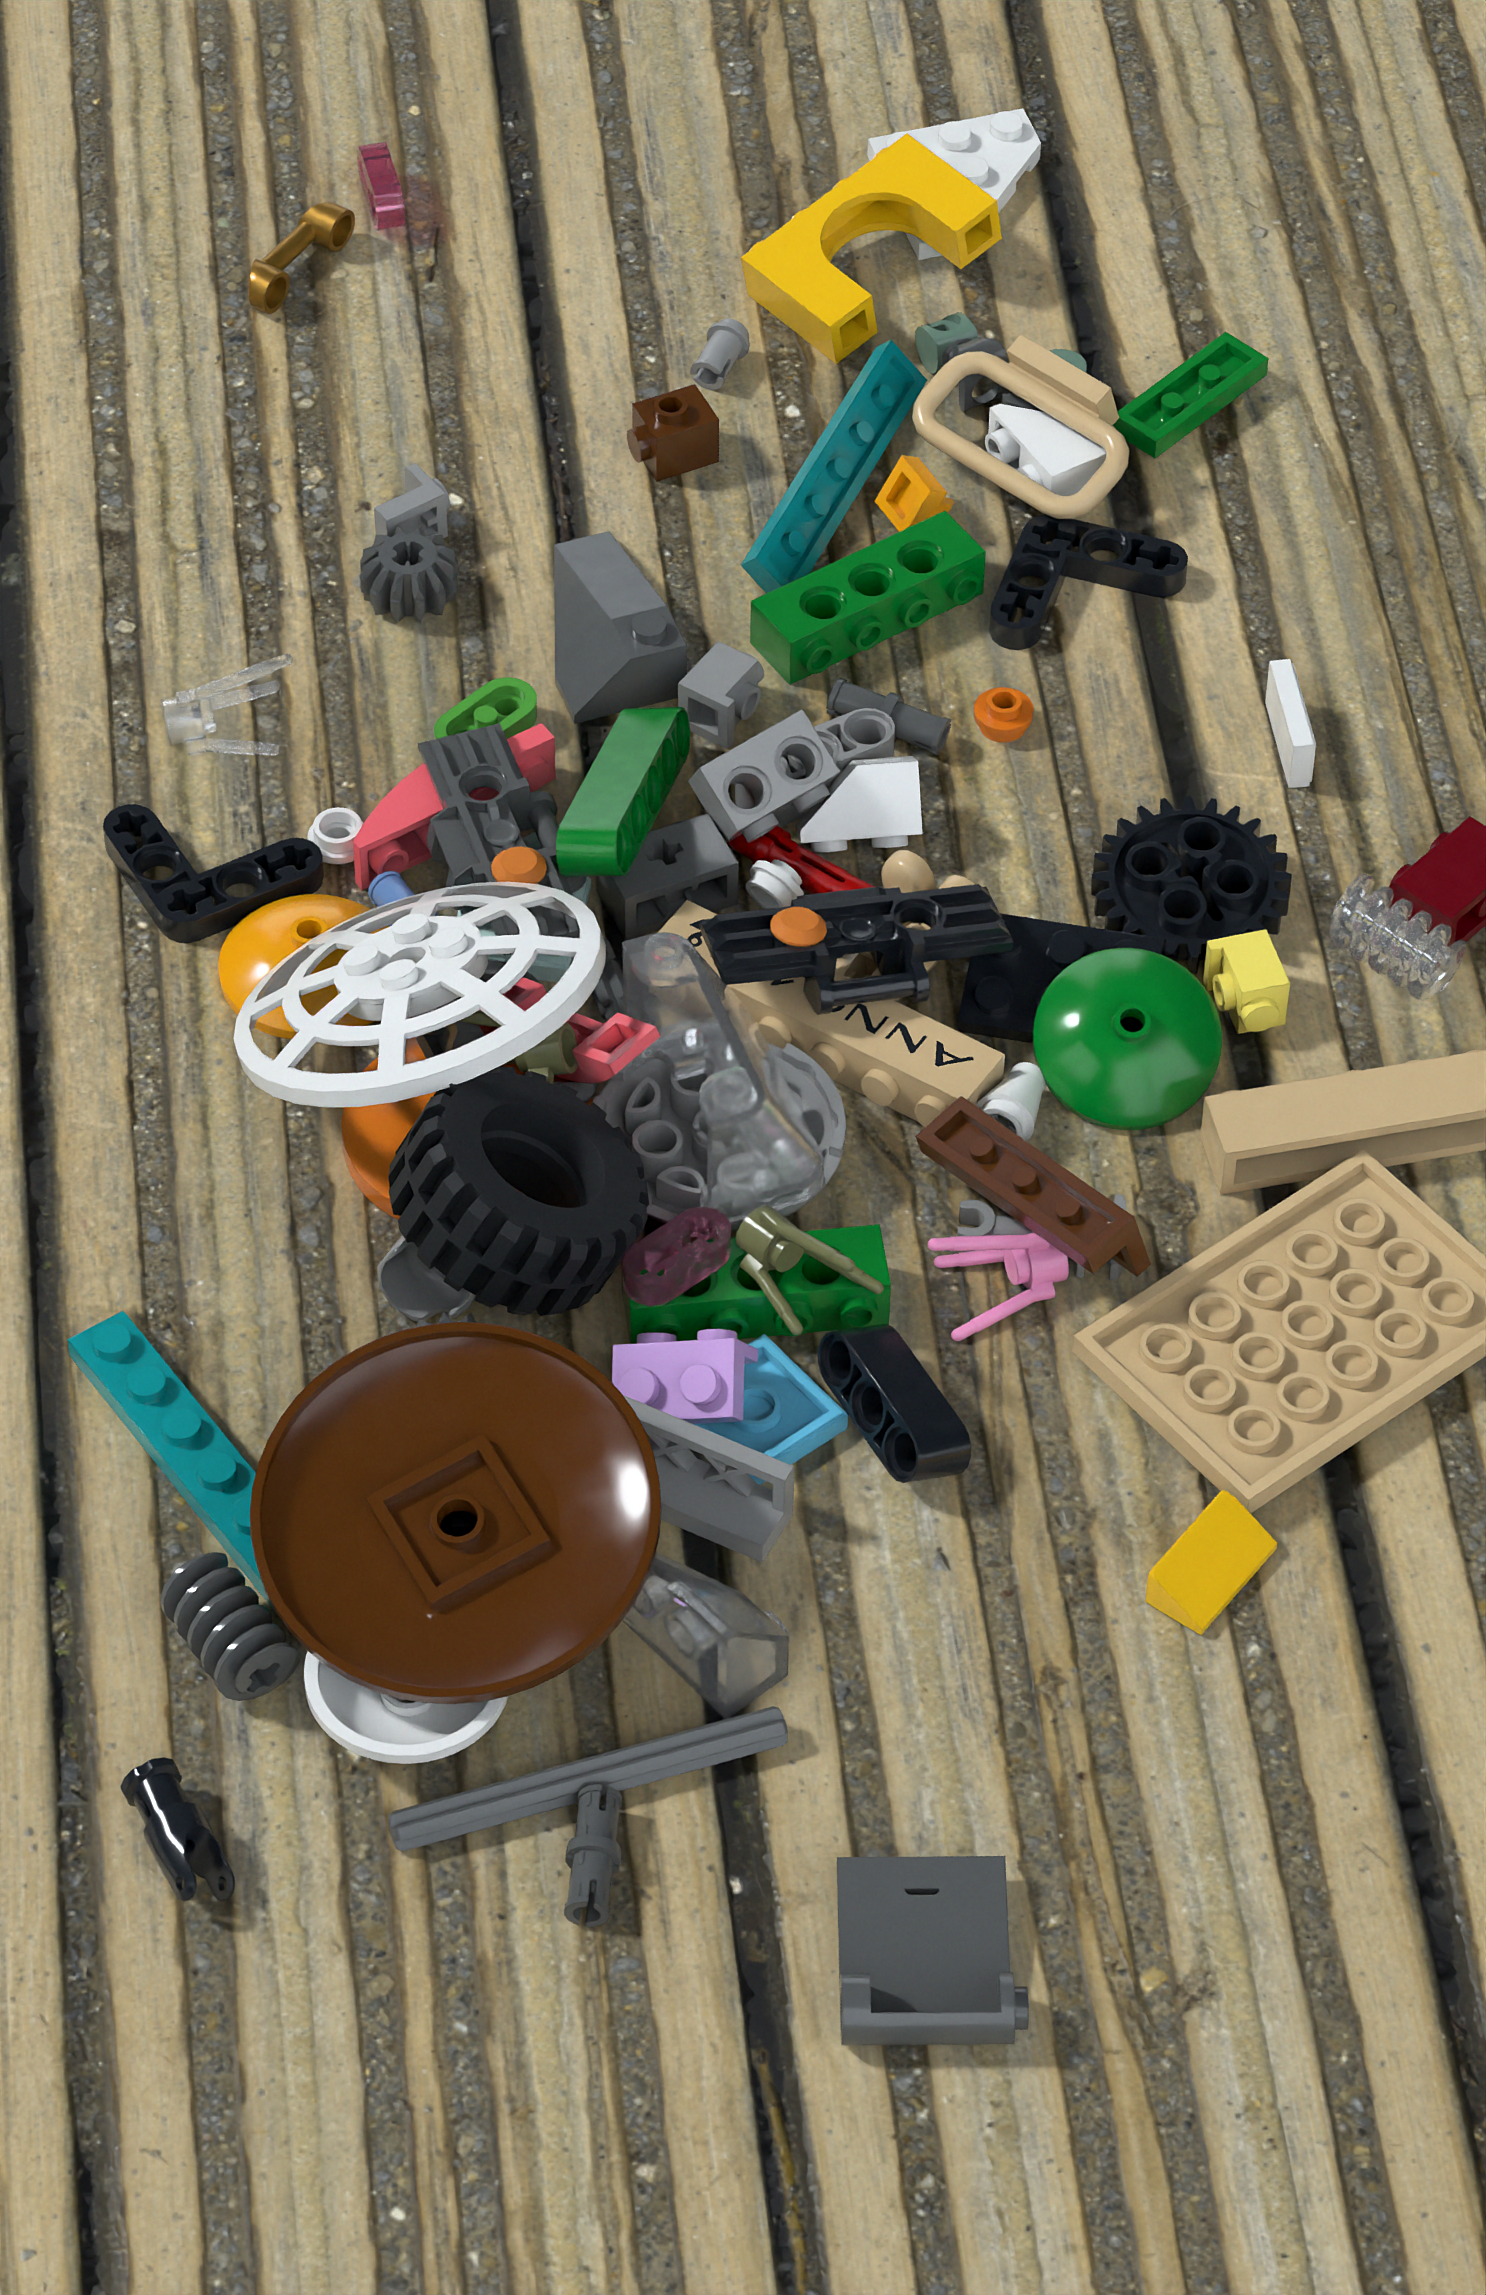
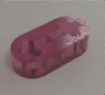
[357,141,405,231]
[623,1207,732,1306]

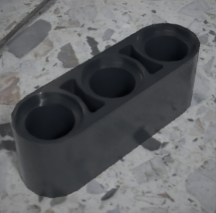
[818,1324,971,1483]

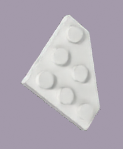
[867,108,1041,260]

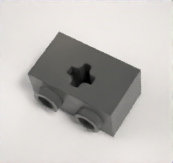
[596,813,738,941]

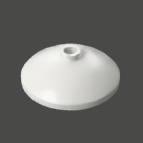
[304,1652,508,1764]

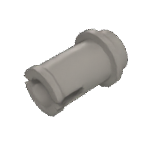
[690,319,750,390]

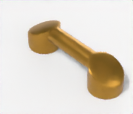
[248,202,355,314]

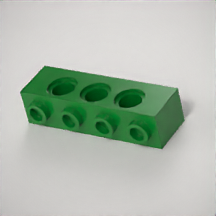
[750,511,986,685]
[621,1224,891,1344]

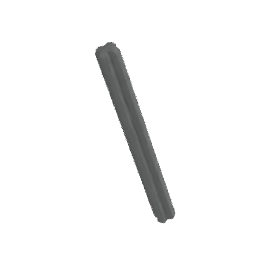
[388,1706,788,1851]

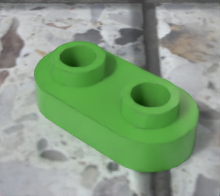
[434,677,537,739]

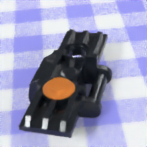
[699,884,1014,1015]

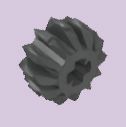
[359,526,458,623]

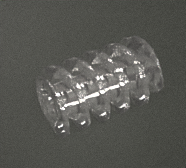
[1330,873,1467,1001]

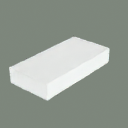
[1265,659,1316,788]

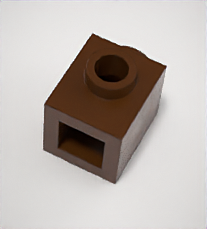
[627,384,719,482]

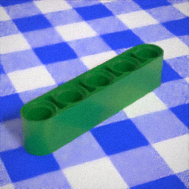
[556,707,690,877]

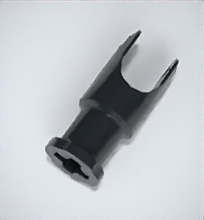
[120,1757,235,1901]

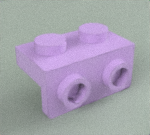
[612,1329,758,1424]

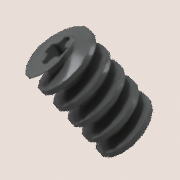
[160,1552,300,1701]

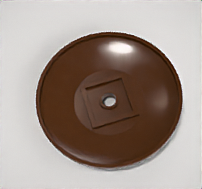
[250,1322,662,1704]

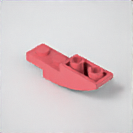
[353,723,556,890]

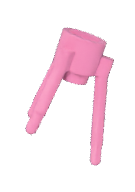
[927,1233,1069,1341]

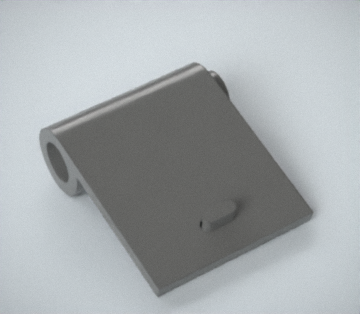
[836,1856,1029,2046]

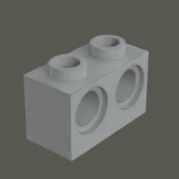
[688,709,840,843]

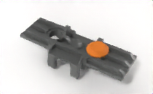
[418,723,587,955]

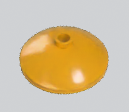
[218,894,389,1040]

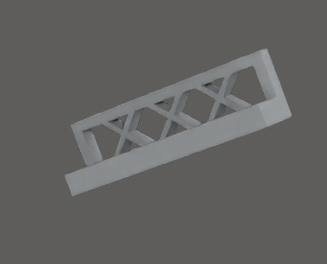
[623,1395,794,1563]

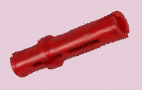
[727,826,876,894]

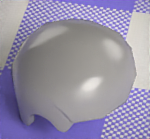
[377,1235,476,1322]

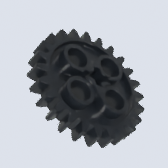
[1091,796,1292,974]

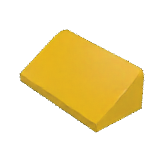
[1145,1489,1277,1635]

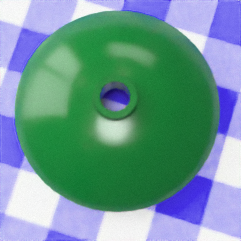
[1033,948,1222,1130]

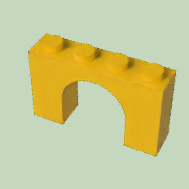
[741,133,1002,364]

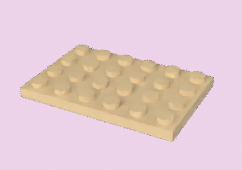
[1072,1149,1486,1514]

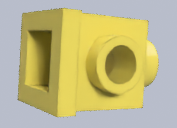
[1203,929,1290,1034]

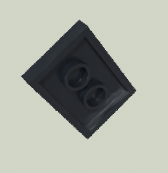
[957,913,1164,1043]

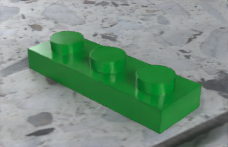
[1113,331,1269,459]

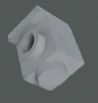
[678,641,764,749]

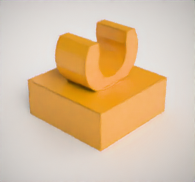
[875,455,955,532]

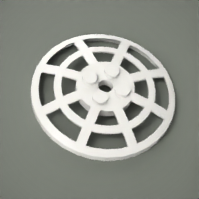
[233,882,606,1108]

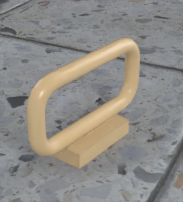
[912,334,1129,519]

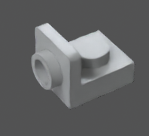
[374,463,450,538]

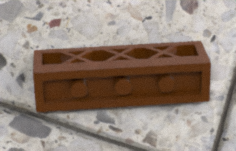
[915,1096,1151,1277]

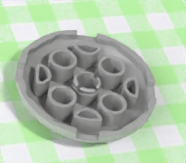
[593,1027,846,1232]

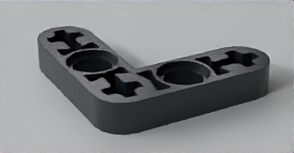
[989,514,1188,650]
[103,804,324,943]

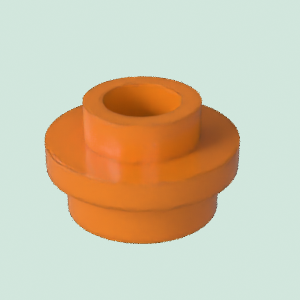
[974,687,1034,742]

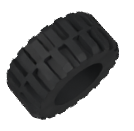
[388,1067,649,1316]

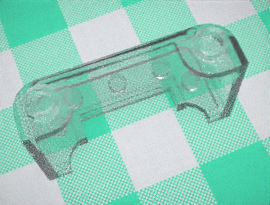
[623,932,824,1228]

